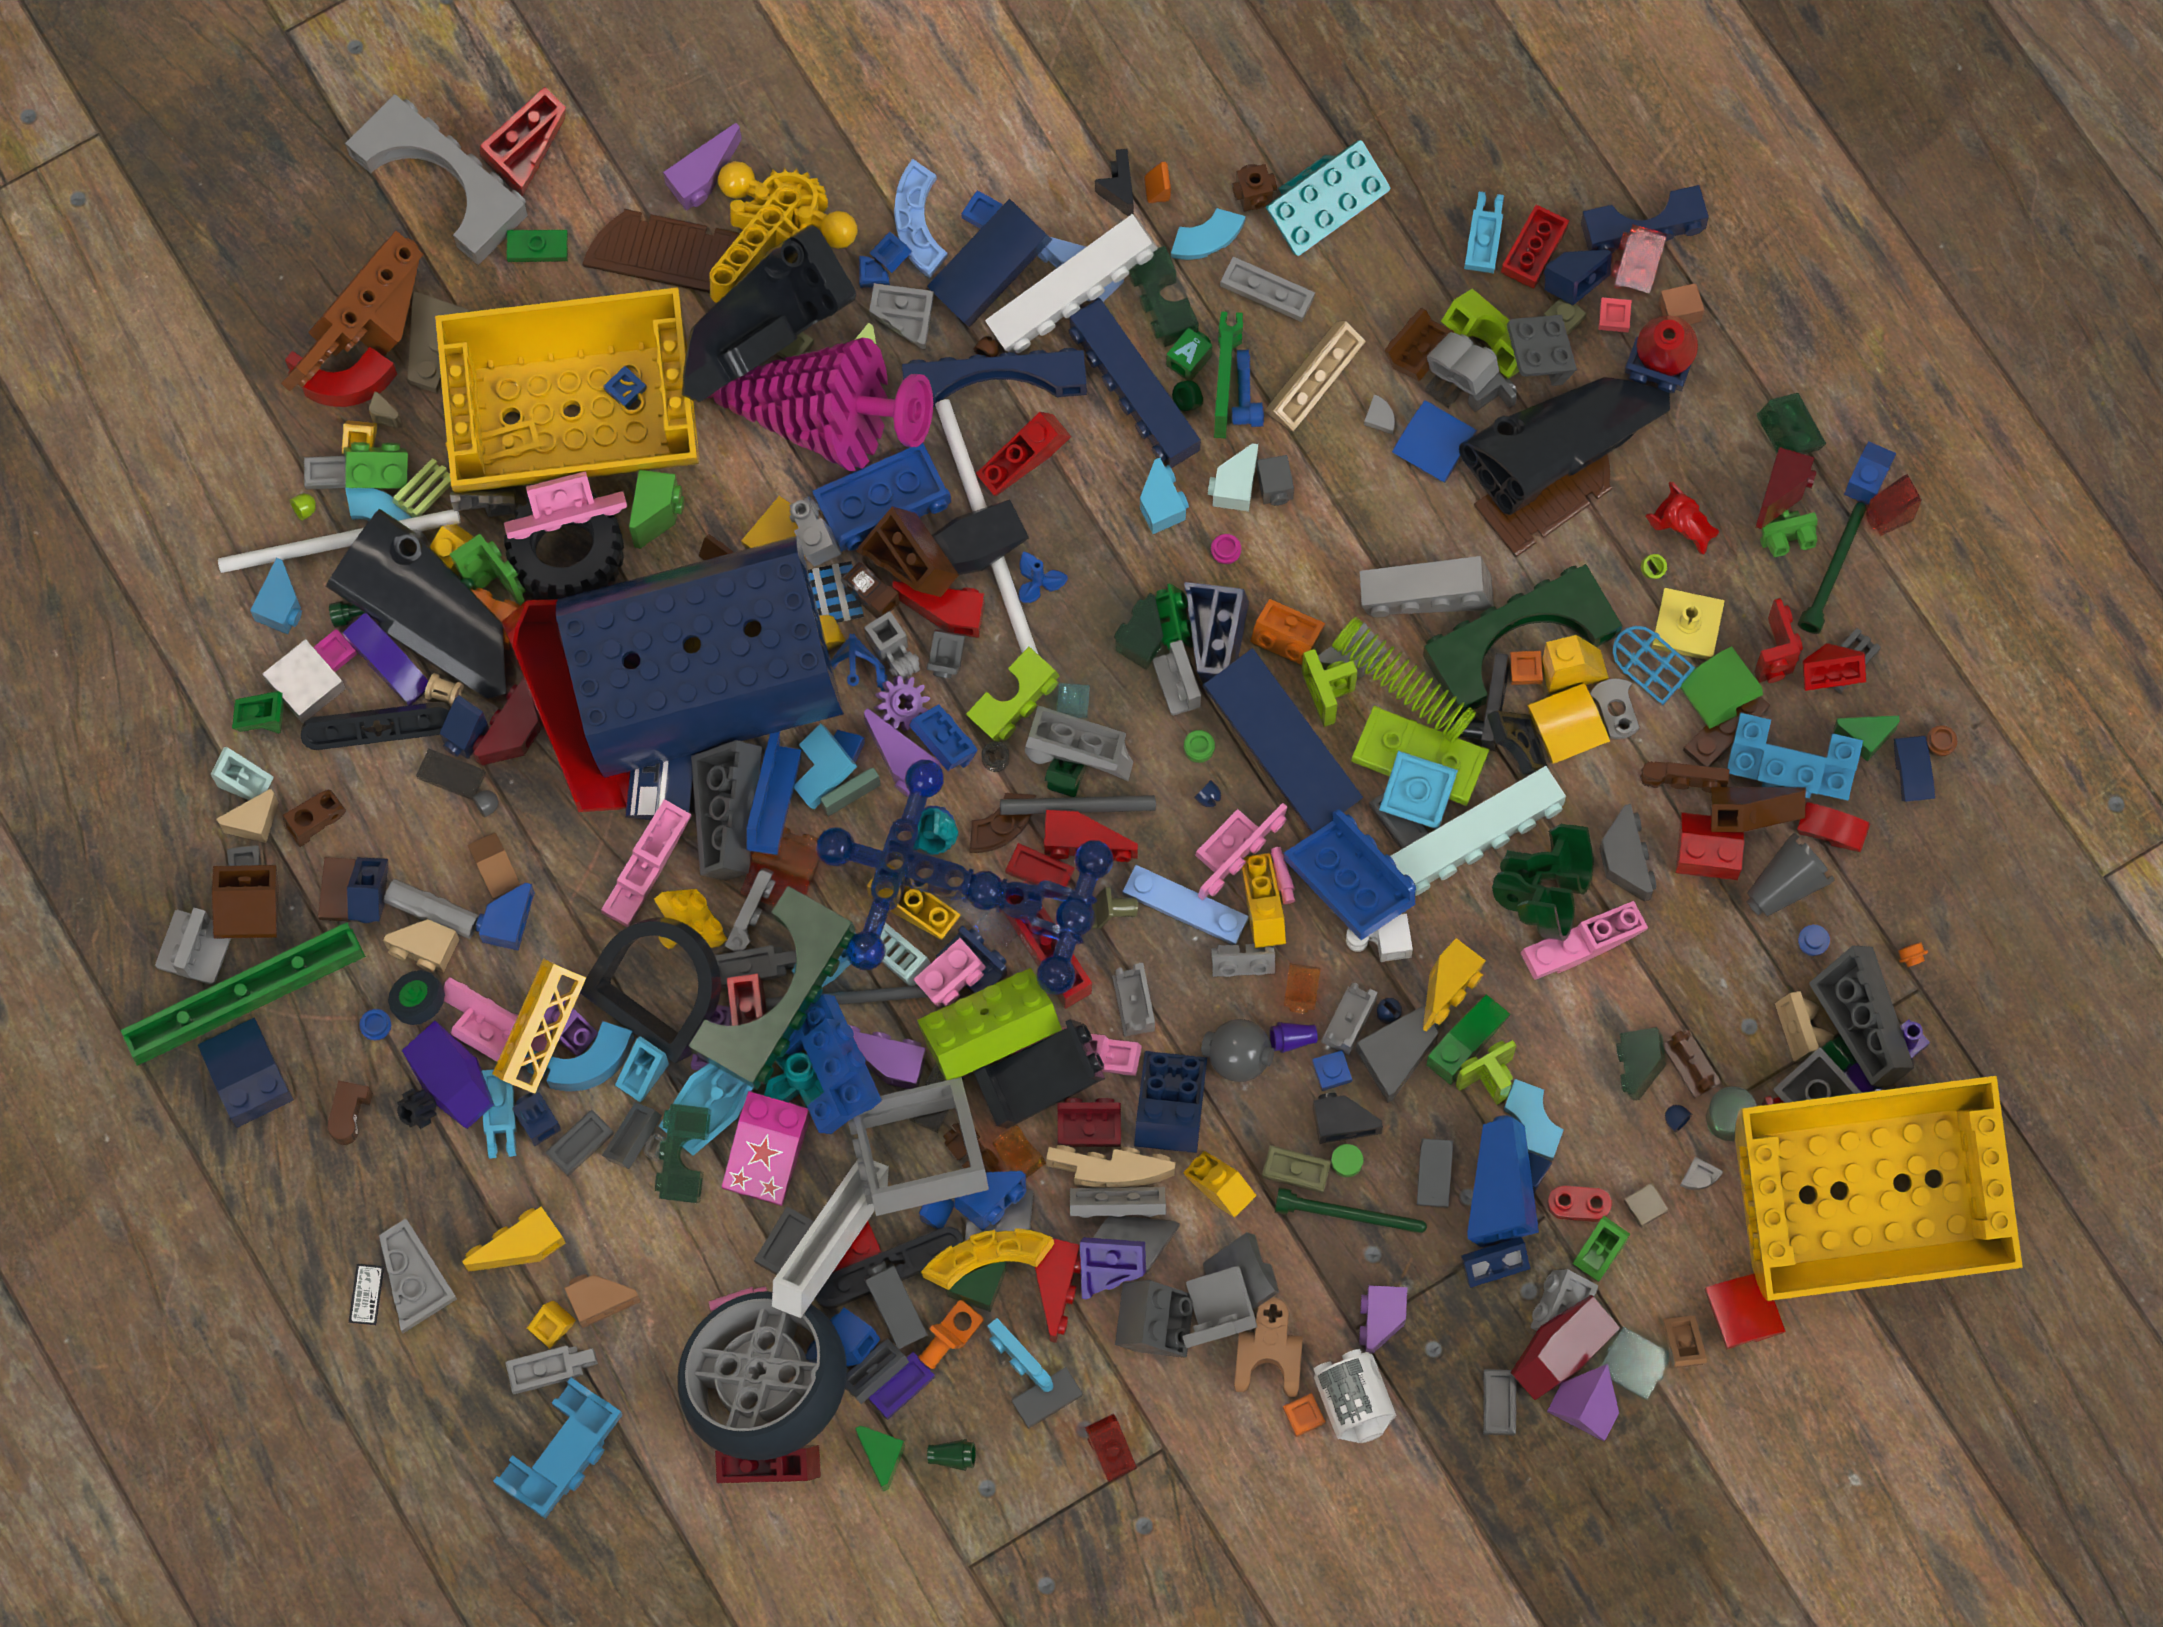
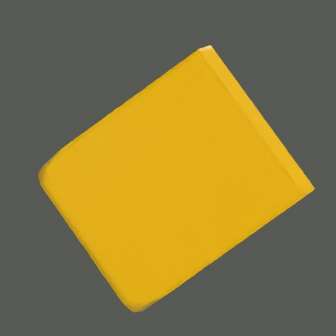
[342,420,377,454]
[819,615,845,651]
[527,1301,576,1349]

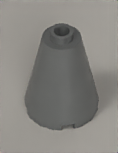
[1746,833,1835,917]

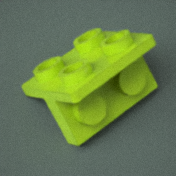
[1456,1040,1517,1105]

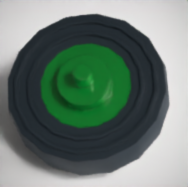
[388,970,445,1025]

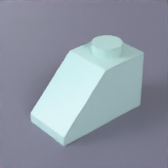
[1208,443,1258,512]

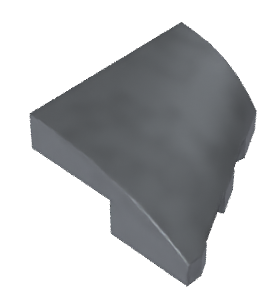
[450,489,518,517]
[1093,1216,1180,1273]

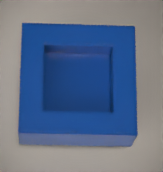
[961,190,1003,229]
[870,231,912,273]
[603,366,647,409]
[1312,1050,1352,1091]

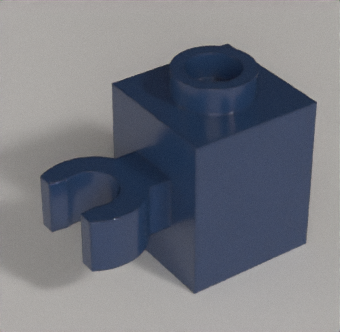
[512,1092,561,1147]

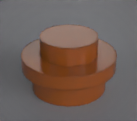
[1926,725,1958,756]

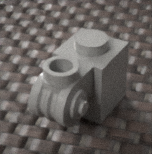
[789,496,842,567]
[864,611,920,681]

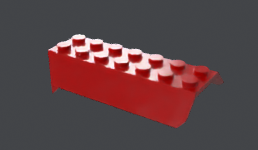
[502,599,630,813]

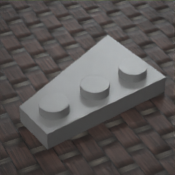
[379,1219,457,1333]

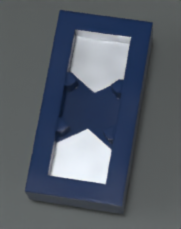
[1461,1237,1531,1288]

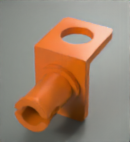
[918,1300,984,1369]

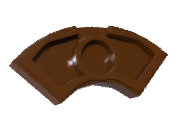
[970,793,1036,853]

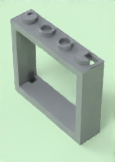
[848,1077,989,1216]

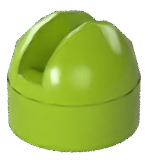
[290,493,316,521]
[1641,554,1667,579]

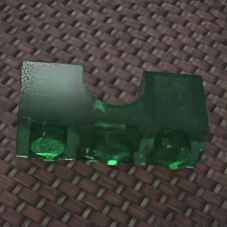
[1128,246,1199,347]
[655,1104,712,1203]

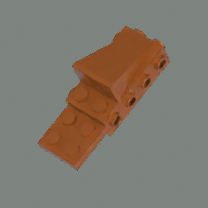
[281,231,424,391]

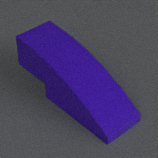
[342,612,428,705]

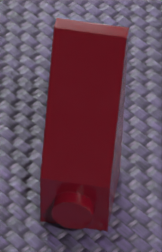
[1755,447,1817,529]
[715,1445,821,1483]

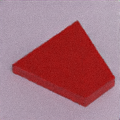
[1803,643,1866,691]

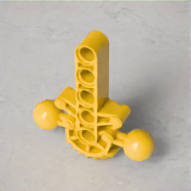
[710,161,858,303]

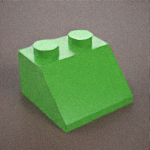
[629,470,684,549]

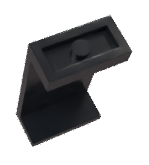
[973,1019,1105,1129]

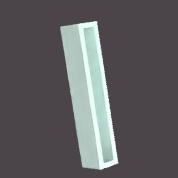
[1390,766,1566,896]

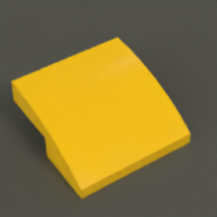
[1527,683,1610,764]

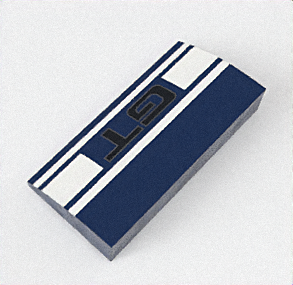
[625,754,695,820]

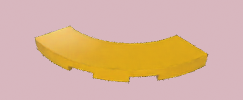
[921,1228,1054,1290]

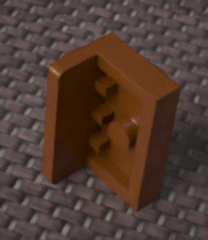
[1385,308,1454,381]

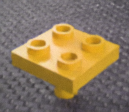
[654,889,728,949]

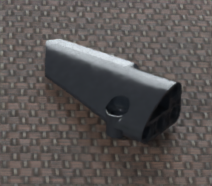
[682,225,856,403]
[1459,377,1670,515]
[326,509,507,699]

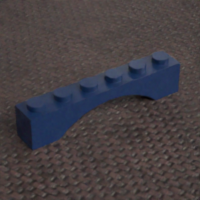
[902,348,1087,407]

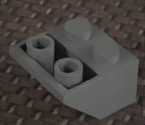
[1115,1280,1193,1358]

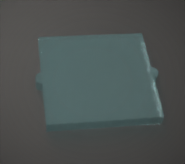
[1602,1326,1669,1400]

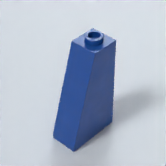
[1467,1115,1539,1247]

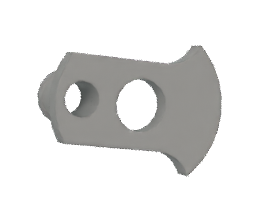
[1590,679,1640,739]

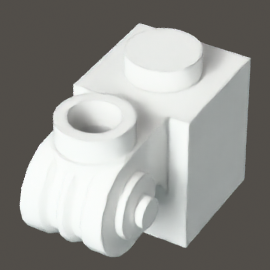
[1346,913,1413,962]

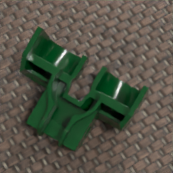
[1492,823,1594,941]

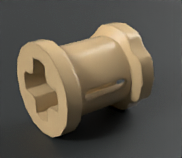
[424,673,464,706]

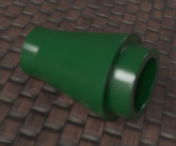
[927,1439,976,1471]

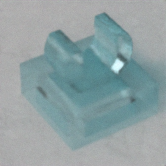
[1057,683,1090,718]

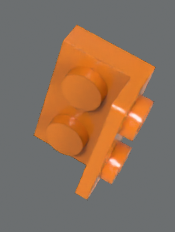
[1250,599,1325,665]

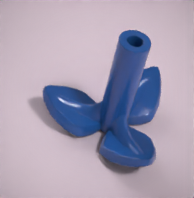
[1018,552,1068,603]

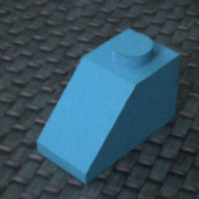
[250,557,302,634]

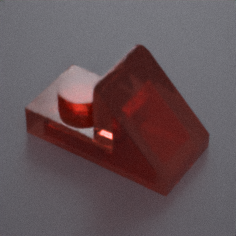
[1084,1413,1137,1482]

